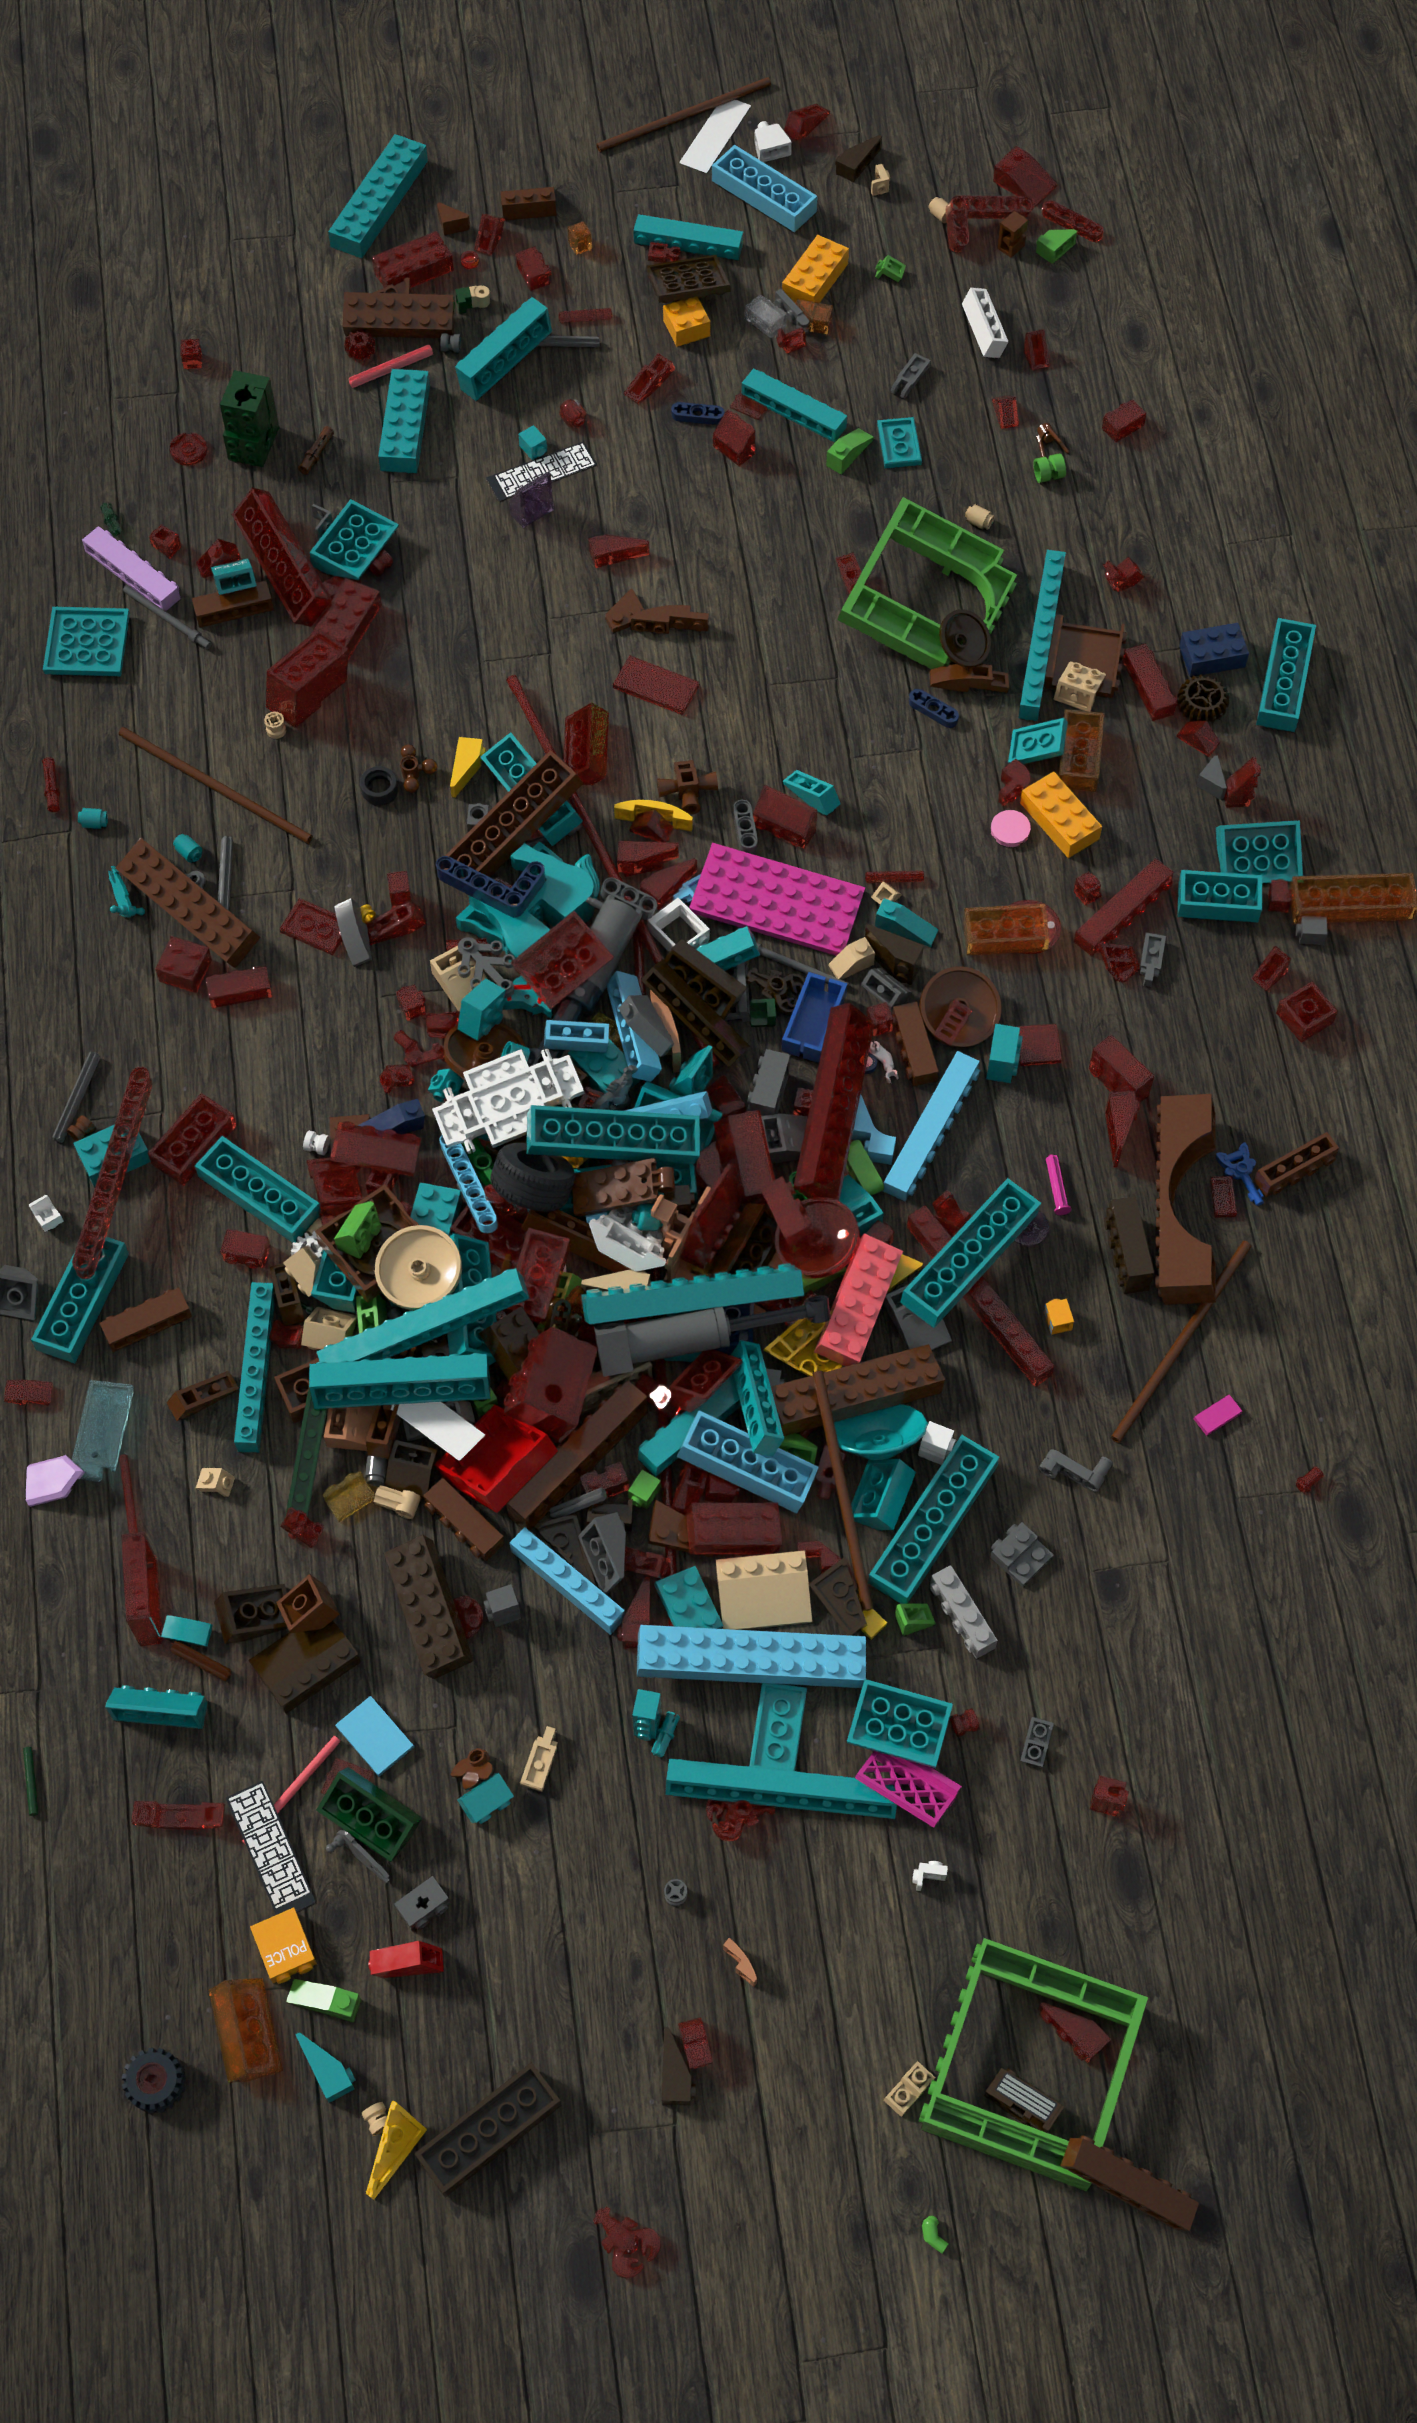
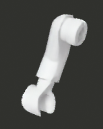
[869,1041,898,1083]

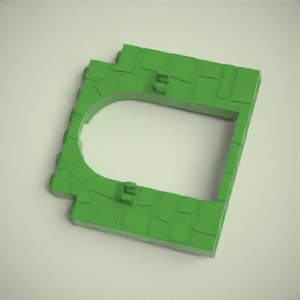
[837,497,1017,669]

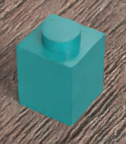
[518,425,547,460]

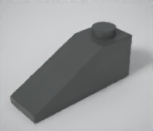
[618,995,674,1057]

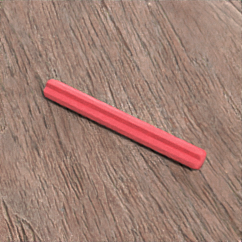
[349,345,433,388]

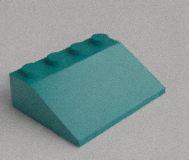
[310,499,399,580]
[1216,820,1303,883]
[847,1679,953,1768]

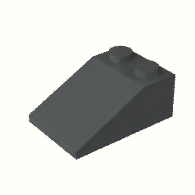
[578,1512,626,1595]

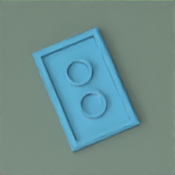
[335,1696,414,1777]

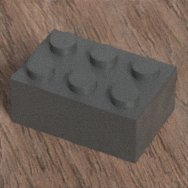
[747,1049,790,1124]

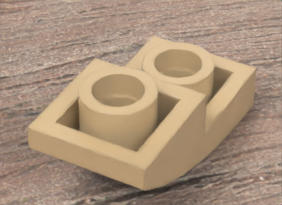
[883,2061,936,2117]

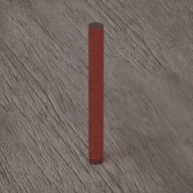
[119,1454,138,1539]

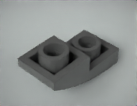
[1020,1717,1054,1767]

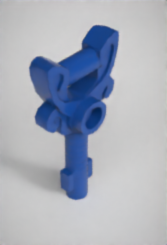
[1216,1142,1264,1206]

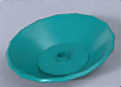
[834,1404,928,1460]

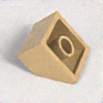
[301,1307,358,1350]

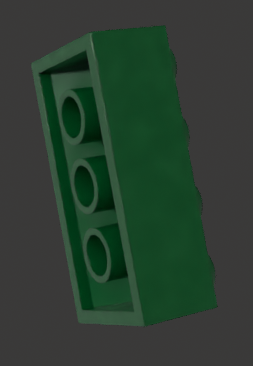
[316,1767,422,1862]

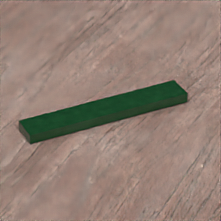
[285,1388,327,1523]

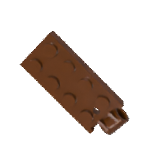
[572,1158,675,1217]

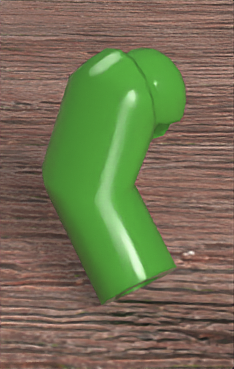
[922,2215,949,2254]

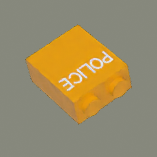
[250,1908,317,1984]

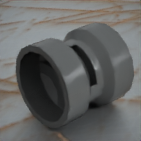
[440,333,461,353]

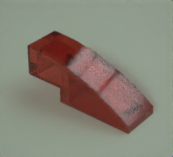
[623,353,675,404]

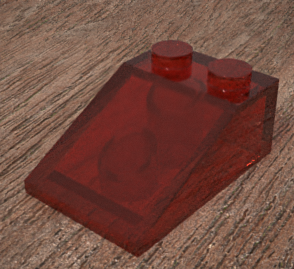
[993,146,1057,207]
[1105,1091,1140,1167]

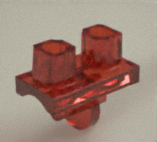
[280,1507,324,1548]

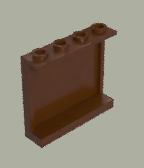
[1044,614,1127,698]

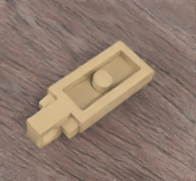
[520,1726,558,1792]

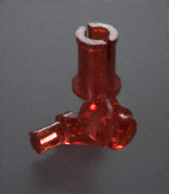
[393,1030,446,1068]

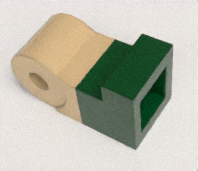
[455,286,490,314]

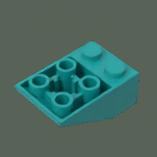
[813,1174,884,1244]

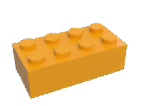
[782,235,849,312]
[1020,771,1102,858]

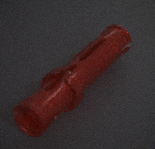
[42,757,60,812]

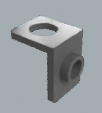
[312,504,333,540]

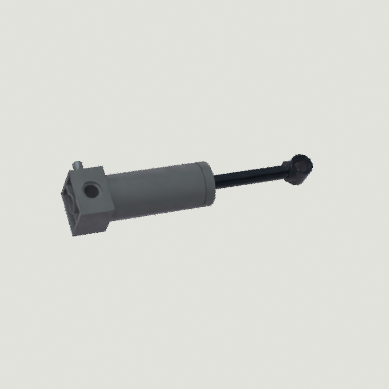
[593,1295,831,1377]

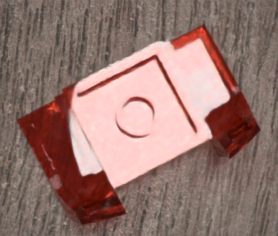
[306,1151,365,1226]

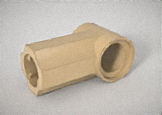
[374,1485,421,1519]

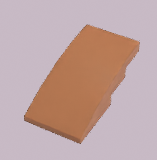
[650,990,681,1073]

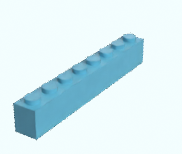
[883,1051,981,1202]

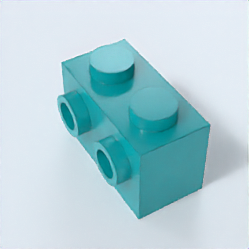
[457,1773,514,1824]

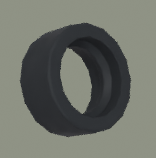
[360,766,398,805]

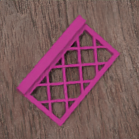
[855,1751,962,1828]

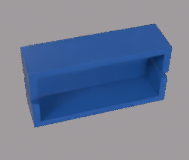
[782,972,847,1063]

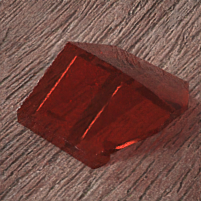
[1099,943,1140,982]

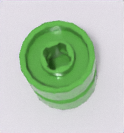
[1033,453,1066,483]

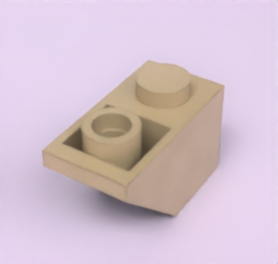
[283,1245,320,1297]

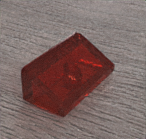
[706,1075,746,1122]

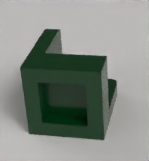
[750,998,776,1027]

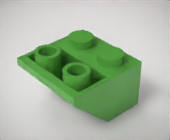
[334,1201,381,1259]

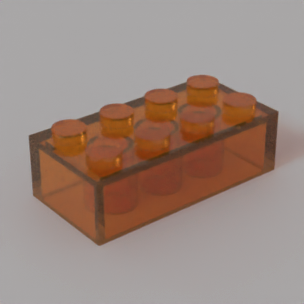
[1058,709,1104,792]
[963,904,1049,955]

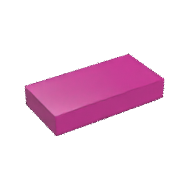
[1194,1395,1242,1436]

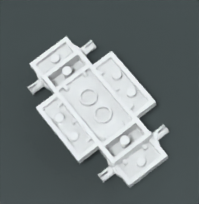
[432,1049,585,1154]

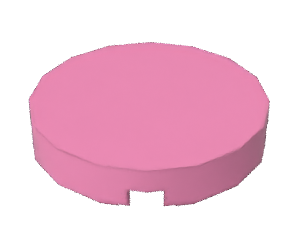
[991,810,1031,847]

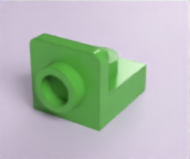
[875,255,906,282]

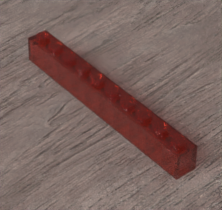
[907,1205,1054,1387]

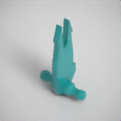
[108,866,145,918]

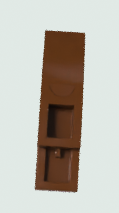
[631,605,709,634]
[930,664,1009,693]

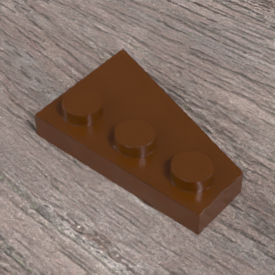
[648,1500,717,1557]

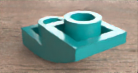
[161,1615,213,1647]

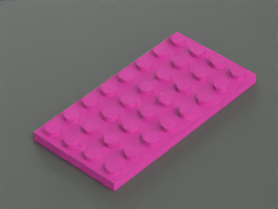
[689,843,865,956]

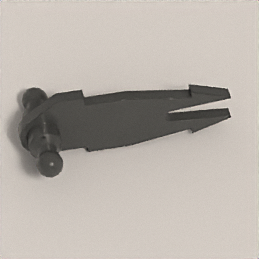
[326,1830,390,1883]

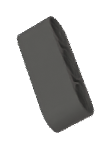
[734,800,758,855]

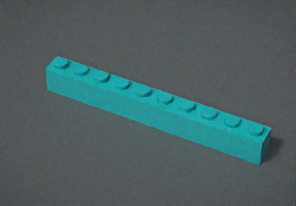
[1018,550,1066,721]
[317,1268,530,1363]
[666,1759,897,1819]

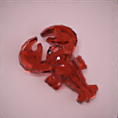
[706,1799,776,1842]
[593,2206,661,2279]

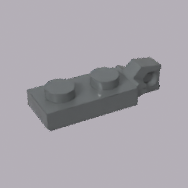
[1140,933,1166,987]

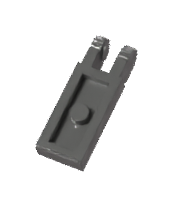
[774,289,809,335]
[891,353,931,399]

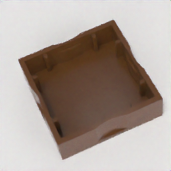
[315,1184,419,1303]

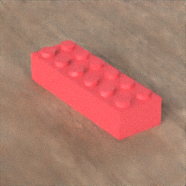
[814,1233,903,1366]

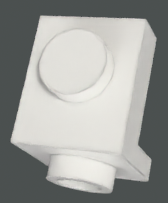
[29,1195,64,1232]
[912,1861,948,1891]

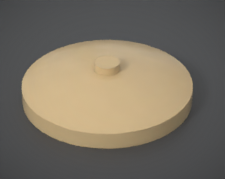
[375,1225,462,1310]

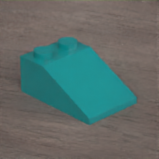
[669,1045,713,1096]

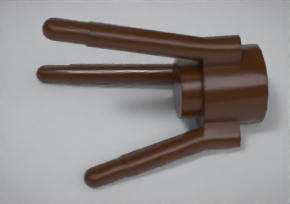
[1036,423,1069,457]

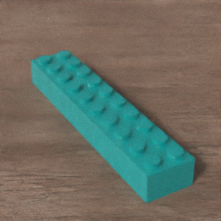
[581,1263,804,1324]

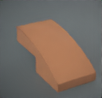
[723,1938,757,1987]

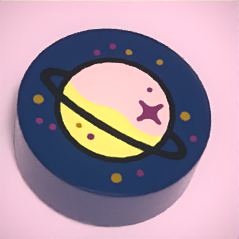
[856,1053,877,1074]

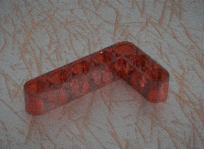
[946,195,1034,253]

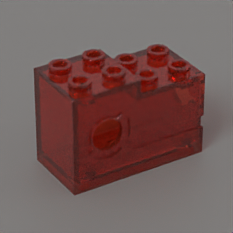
[266,629,349,728]
[503,1327,598,1437]

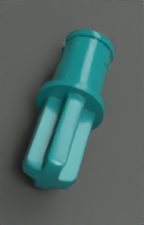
[651,1711,680,1757]

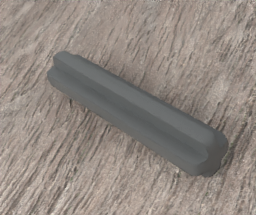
[550,1488,607,1519]

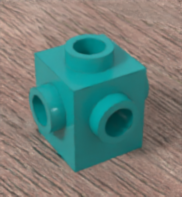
[428,1069,464,1102]

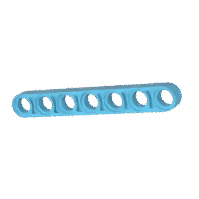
[440,1135,498,1233]

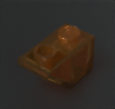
[796,299,833,334]

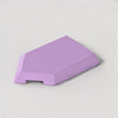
[26,1455,85,1507]

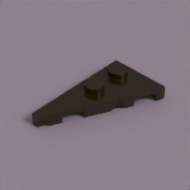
[535,1513,596,1586]

